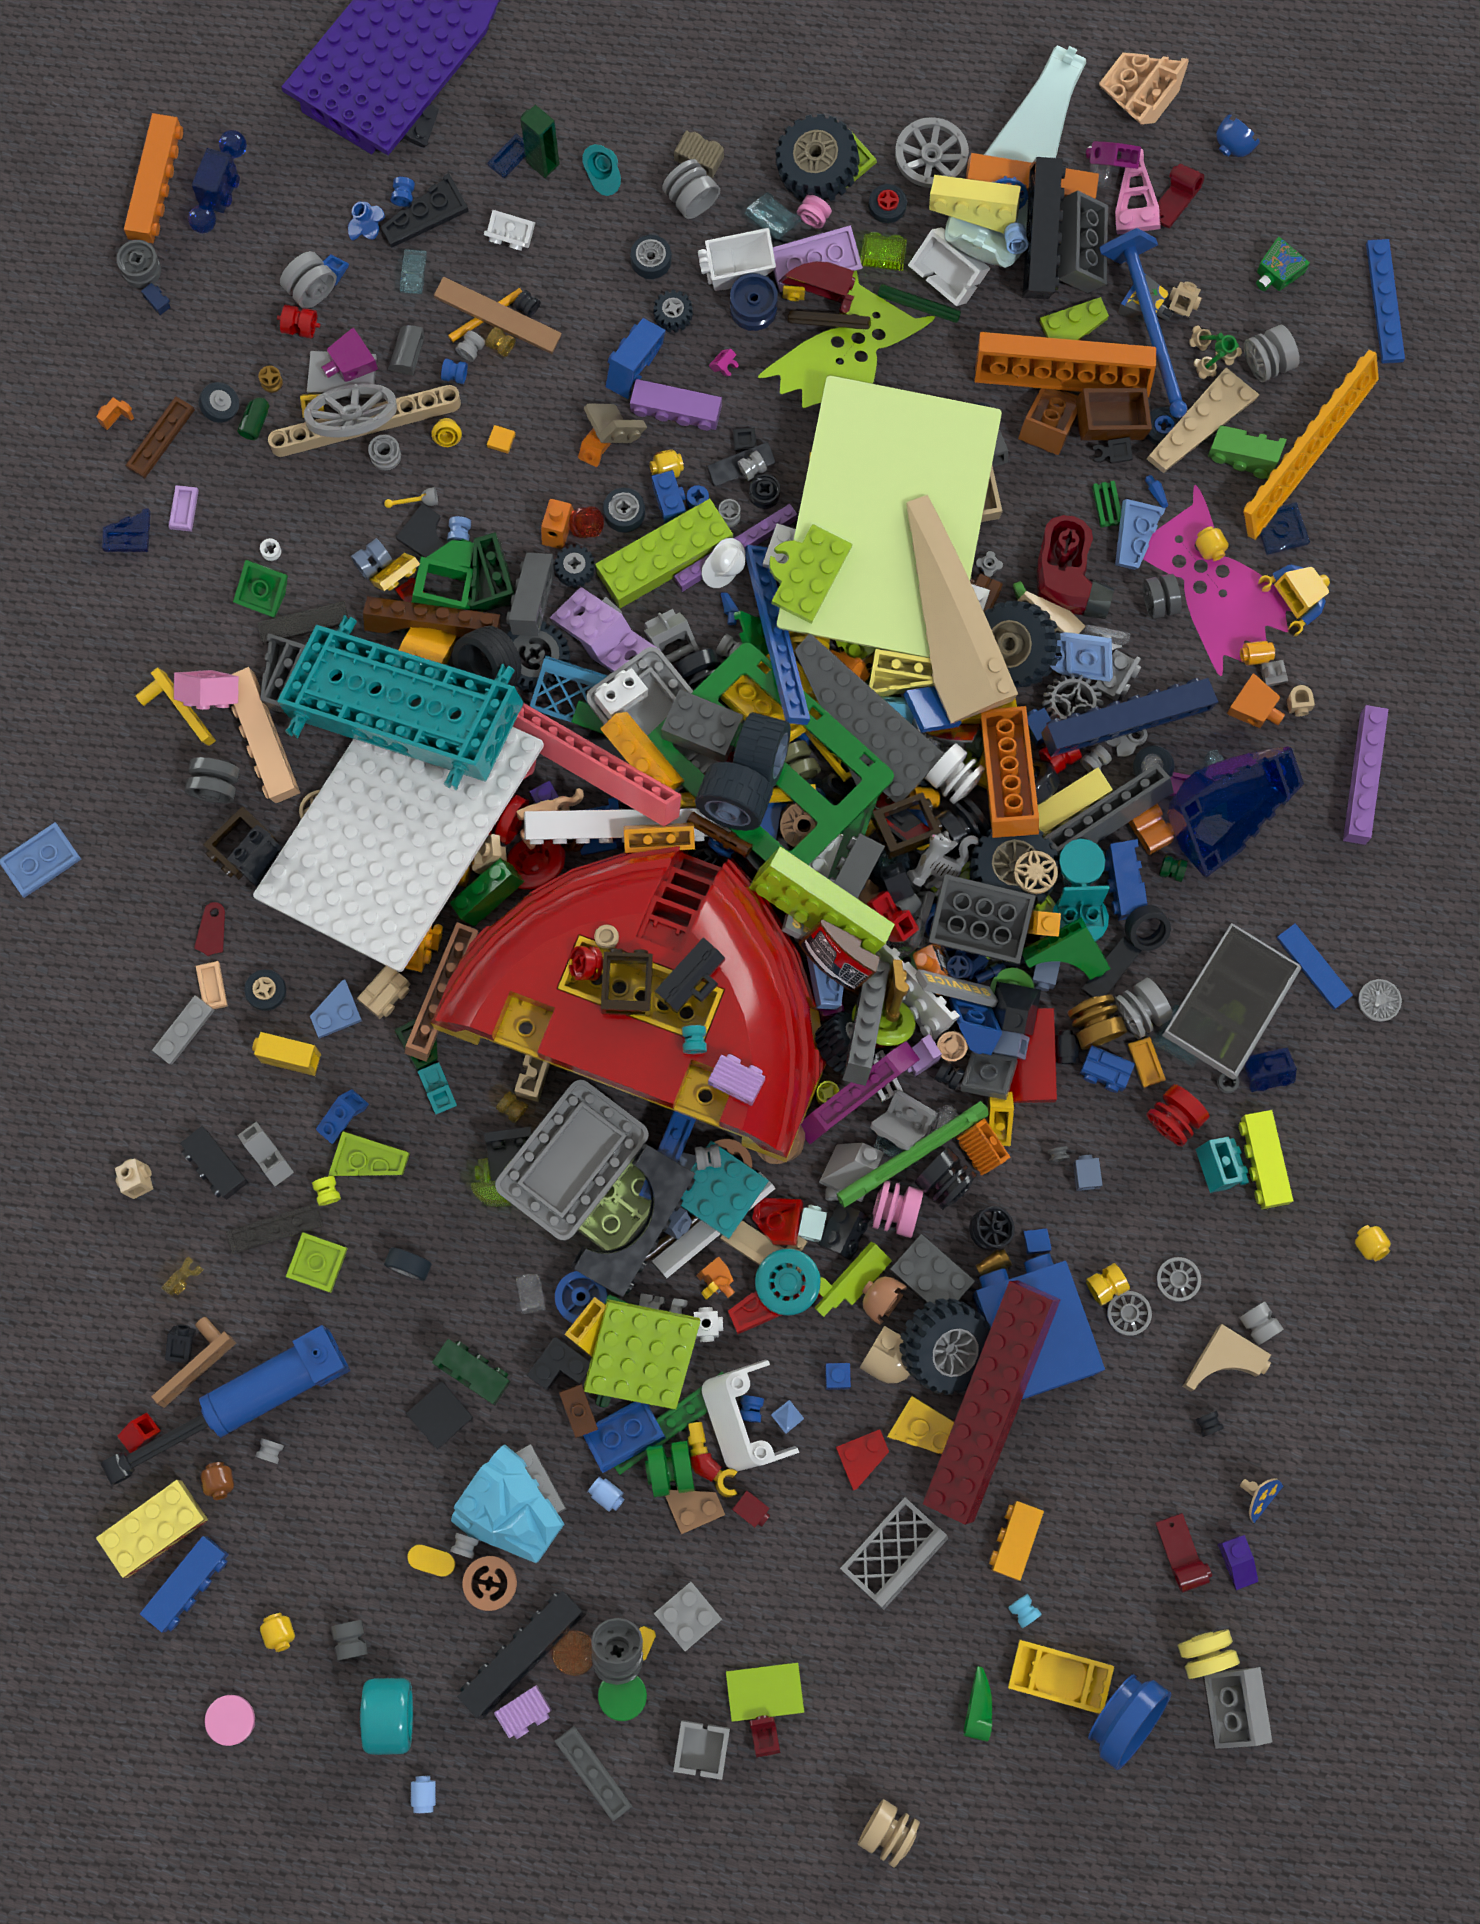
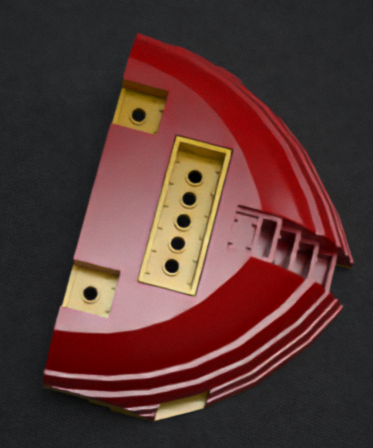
[431,846,826,1162]

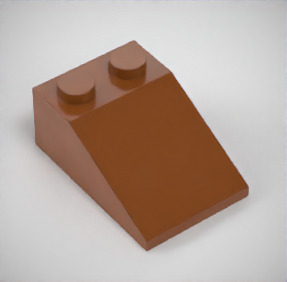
[1018,388,1078,455]

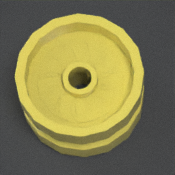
[1178,1629,1240,1679]

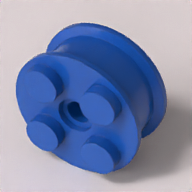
[555,1271,608,1323]

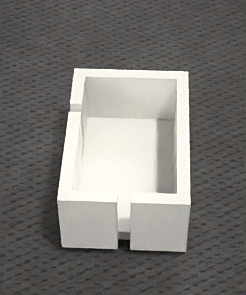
[908,227,990,306]

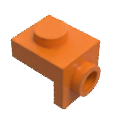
[96,397,134,430]
[578,428,611,467]

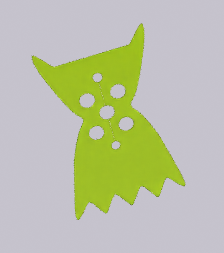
[758,271,935,408]

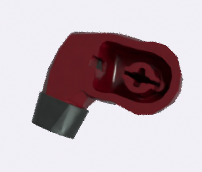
[1037,515,1114,619]

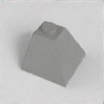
[819,1143,884,1202]

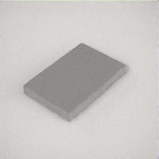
[307,351,377,398]

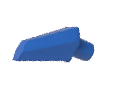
[1145,475,1168,508]
[721,593,740,625]

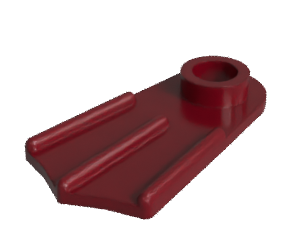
[194,902,225,956]

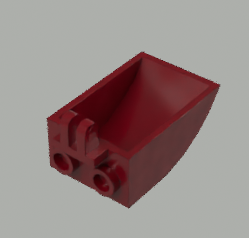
[778,261,856,314]

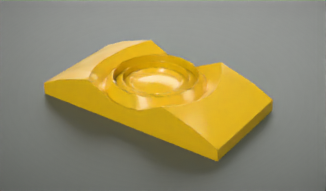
[1008,1640,1114,1714]

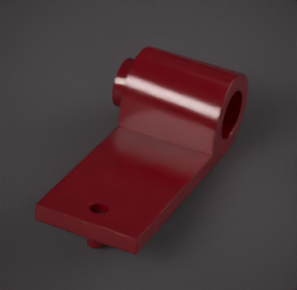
[1158,164,1204,229]
[1155,1513,1212,1593]

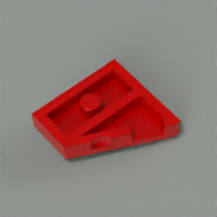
[836,1429,889,1491]

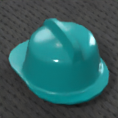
[582,144,621,196]

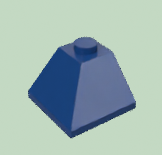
[949,997,1002,1055]

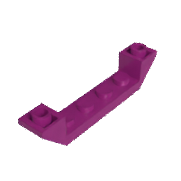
[801,1041,920,1144]

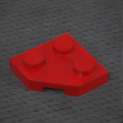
[752,1198,803,1246]

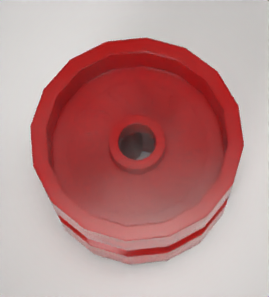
[488,795,529,845]

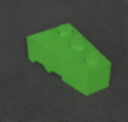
[1208,425,1287,479]

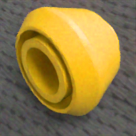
[431,418,462,447]

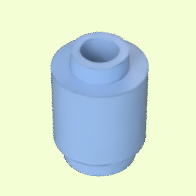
[588,1477,625,1512]
[411,1776,436,1813]

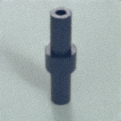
[974,963,1008,984]

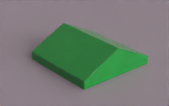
[233,560,288,617]

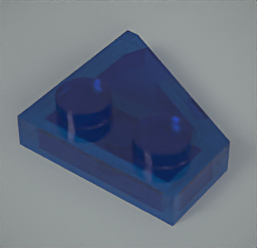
[102,508,151,552]

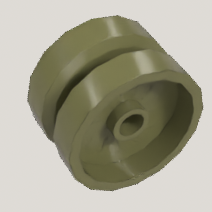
[774,740,821,787]

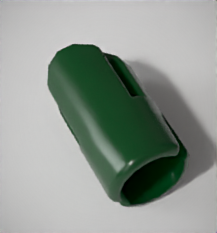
[237,398,269,441]

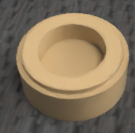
[594,925,619,950]

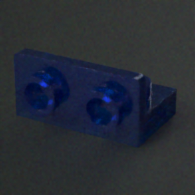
[1244,1047,1297,1092]

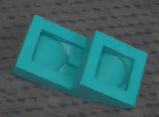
[417,1062,457,1115]

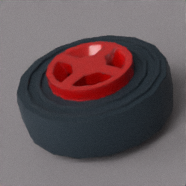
[868,184,907,224]

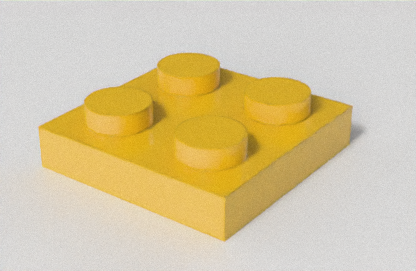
[369,553,420,591]

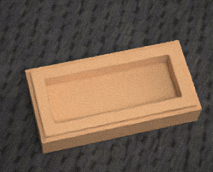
[196,961,228,1009]

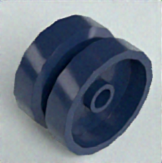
[730,273,778,331]

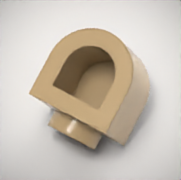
[1287,685,1315,717]

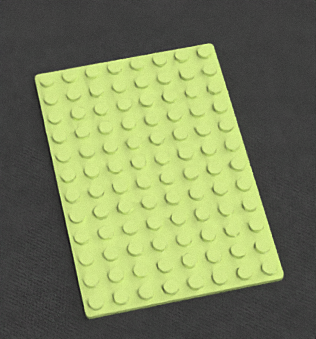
[777,376,1002,658]

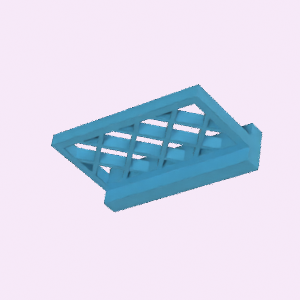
[530,656,608,722]

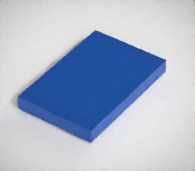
[583,1401,666,1473]

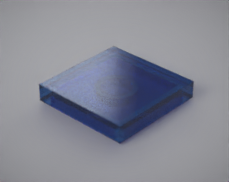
[1260,502,1310,555]

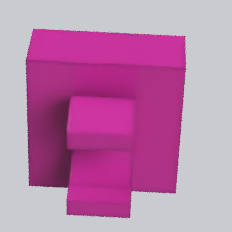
[709,348,739,376]

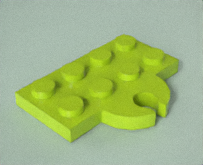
[769,524,853,624]

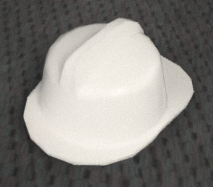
[701,538,745,588]

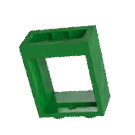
[411,557,473,610]

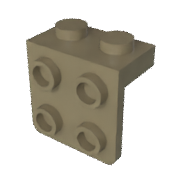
[584,404,647,443]

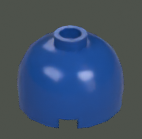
[1216,115,1260,157]

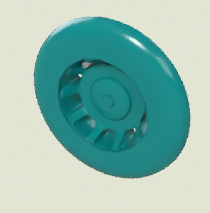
[755,1249,821,1315]

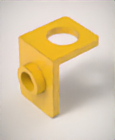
[783,286,805,301]

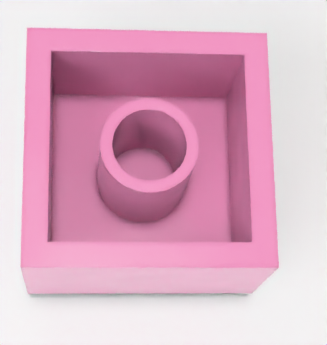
[174,670,239,709]

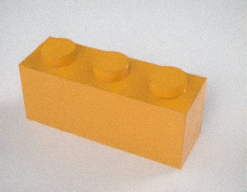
[624,822,695,853]
[989,1501,1044,1581]

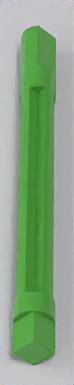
[836,1101,989,1208]

